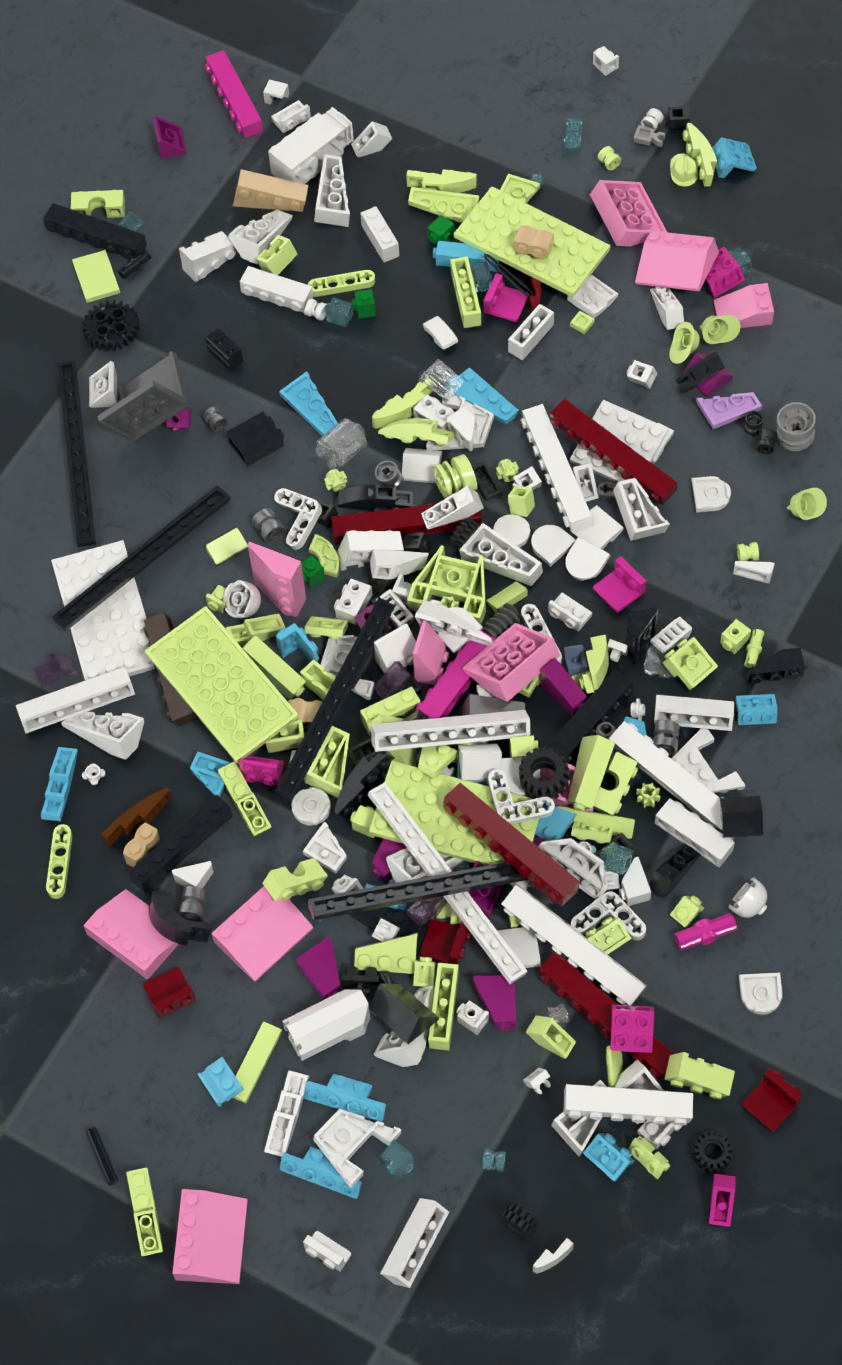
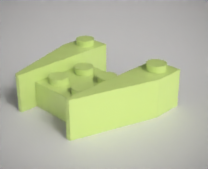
[407,545,486,625]

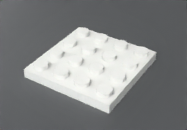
[570,400,668,482]

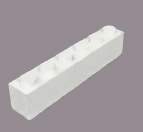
[16,667,135,733]
[563,1084,693,1126]

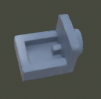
[564,645,588,675]

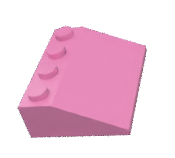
[590,180,667,247]
[635,231,719,291]
[248,542,306,617]
[462,623,560,702]
[212,886,314,982]
[83,889,179,980]
[173,1189,248,1284]

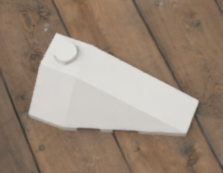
[228,209,293,264]
[415,600,494,647]
[386,849,464,883]
[374,985,435,1067]

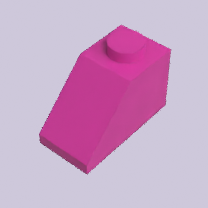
[709,1174,735,1227]

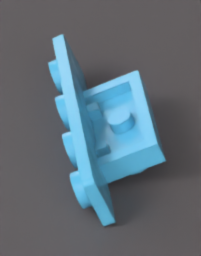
[304,1074,386,1122]
[280,1147,362,1199]

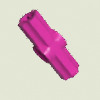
[674,913,737,951]

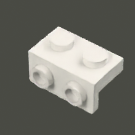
[271,100,311,133]
[303,1231,351,1272]

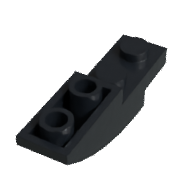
[338,484,413,511]
[334,751,395,818]

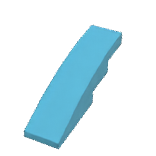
[41,747,78,821]

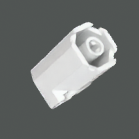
[282,989,370,1061]

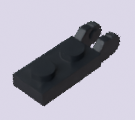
[676,352,725,393]

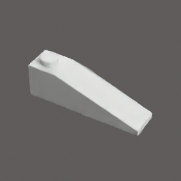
[61,712,144,759]

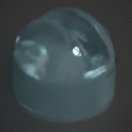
[531,173,544,187]

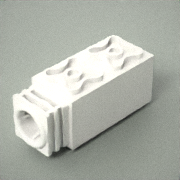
[268,107,354,184]

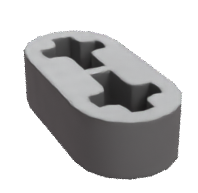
[597,482,617,501]

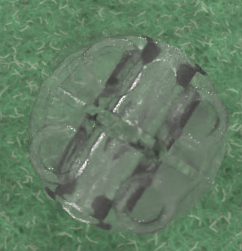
[314,418,367,470]

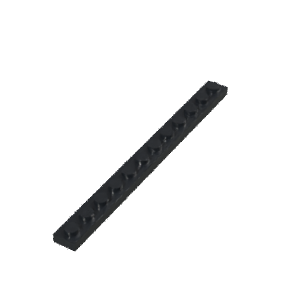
[58,360,96,547]
[53,485,230,631]
[274,597,395,801]
[308,862,529,921]

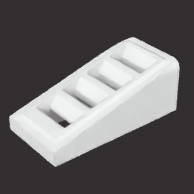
[733,561,775,583]
[375,589,414,629]
[650,617,692,654]

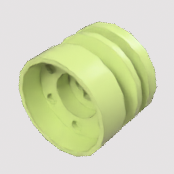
[433,454,477,499]

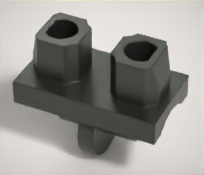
[342,966,380,994]

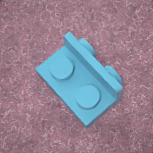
[736,694,777,725]
[583,1133,635,1181]

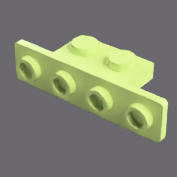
[557,806,635,843]

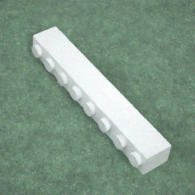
[521,404,593,533]
[371,710,530,752]
[609,721,735,840]
[502,885,647,1006]

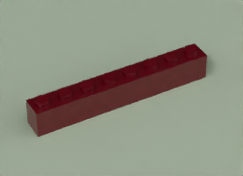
[550,398,677,505]
[331,503,482,545]
[443,782,580,907]
[539,952,675,1082]

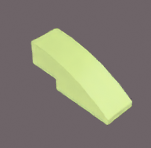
[225,614,285,648]
[586,635,609,690]

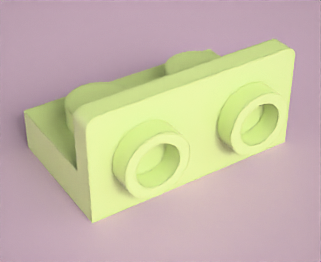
[584,917,632,955]

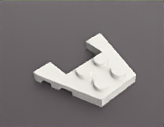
[426,390,494,450]
[321,635,375,700]
[671,728,745,793]
[314,1109,401,1188]

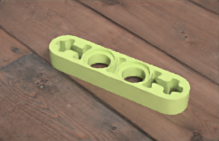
[308,270,375,297]
[46,824,72,899]

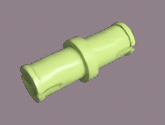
[744,629,764,668]

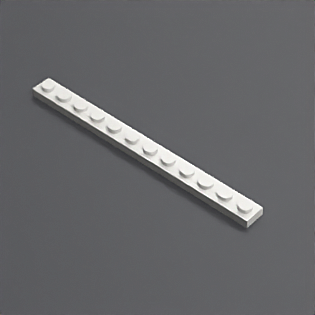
[368,783,527,984]

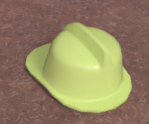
[670,153,698,187]
[699,315,741,344]
[669,322,700,364]
[787,488,827,520]

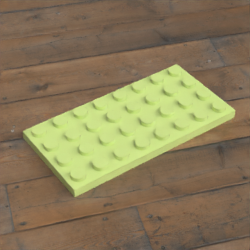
[454,187,610,297]
[145,606,299,764]
[369,761,544,866]

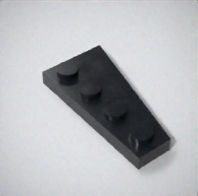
[349,907,431,957]

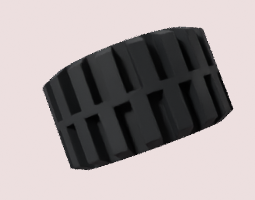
[519,747,569,799]

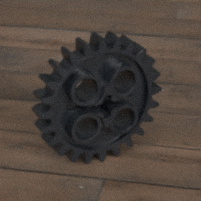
[82,300,140,352]

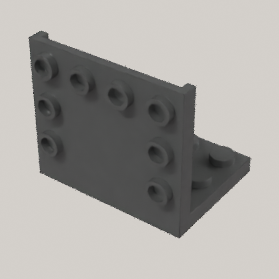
[97,351,189,441]

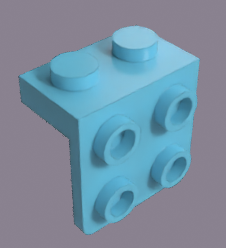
[712,137,757,178]
[276,623,319,662]

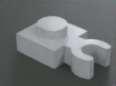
[633,125,665,147]

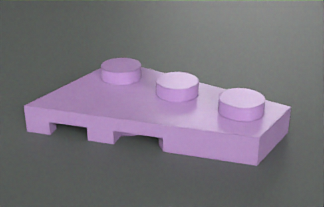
[696,392,762,429]

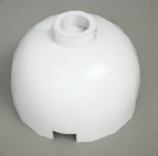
[223,580,261,618]
[729,877,767,918]

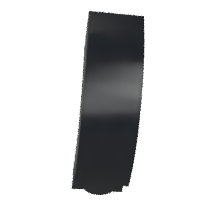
[149,891,211,946]

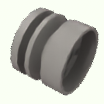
[777,402,816,451]

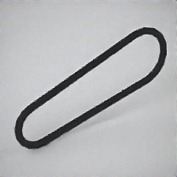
[484,254,535,297]

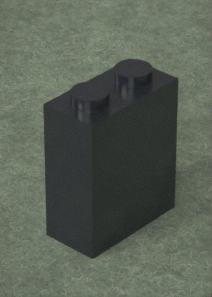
[227,411,285,467]

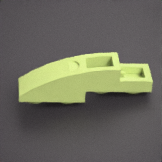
[683,123,717,186]
[406,169,477,193]
[372,377,433,429]
[378,418,454,445]
[218,761,272,836]
[126,1167,163,1256]

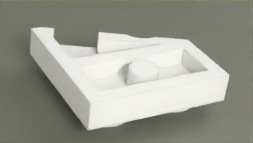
[303,822,347,874]

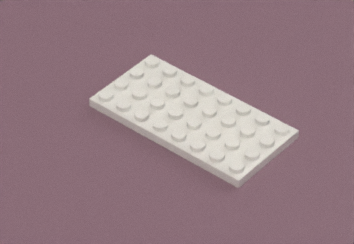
[51,540,155,680]

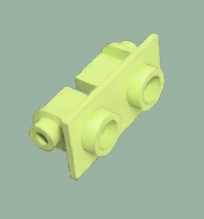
[628,1136,671,1179]

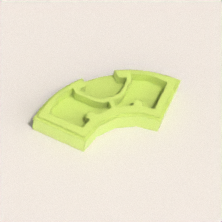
[309,534,339,578]

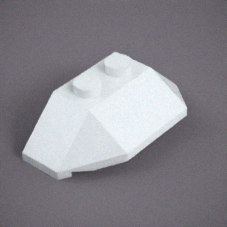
[538,838,608,900]

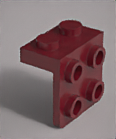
[420,919,472,965]
[143,967,196,1019]
[742,1068,802,1131]

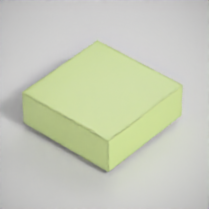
[570,311,595,334]

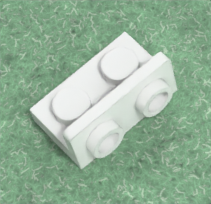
[548,593,592,632]
[637,1120,682,1150]

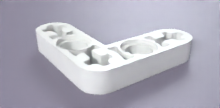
[274,488,322,550]
[488,769,555,825]
[571,891,646,941]

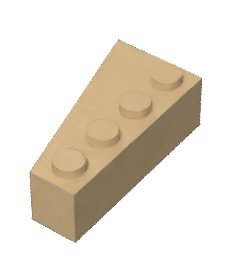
[233,169,308,212]

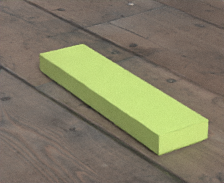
[233,1022,282,1104]

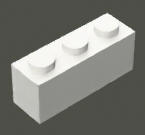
[361,207,399,262]
[508,304,554,360]

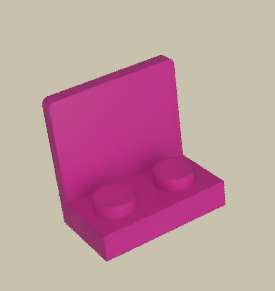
[705,247,745,298]
[484,273,528,322]
[593,556,646,613]
[238,755,285,786]
[610,1005,654,1053]

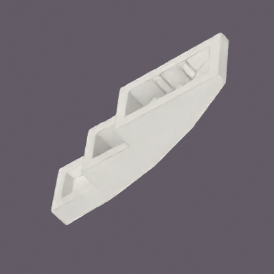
[264,1071,310,1157]

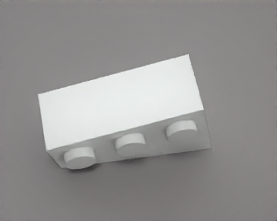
[179,231,236,282]
[613,478,670,541]
[337,530,404,571]
[551,1080,607,1157]

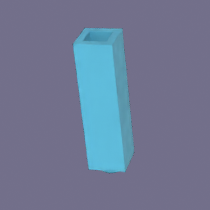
[433,241,500,272]

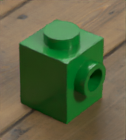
[427,215,454,244]
[352,289,376,319]
[301,555,325,589]

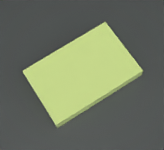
[72,250,120,303]

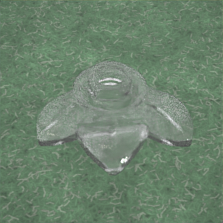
[643,645,673,678]

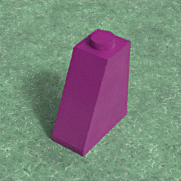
[540,658,587,716]
[372,839,408,884]
[296,937,341,1001]
[473,975,516,1031]

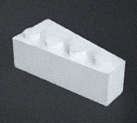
[314,154,350,227]
[459,523,543,586]

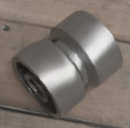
[375,460,404,490]
[252,508,286,543]
[653,720,680,756]
[177,886,209,922]

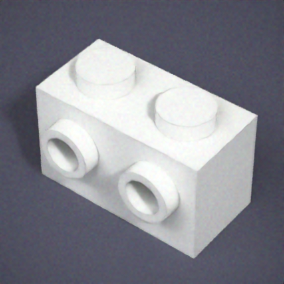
[413,395,455,430]
[334,579,372,626]

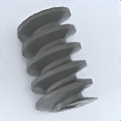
[481,603,520,639]

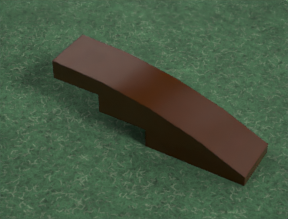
[101,787,172,847]

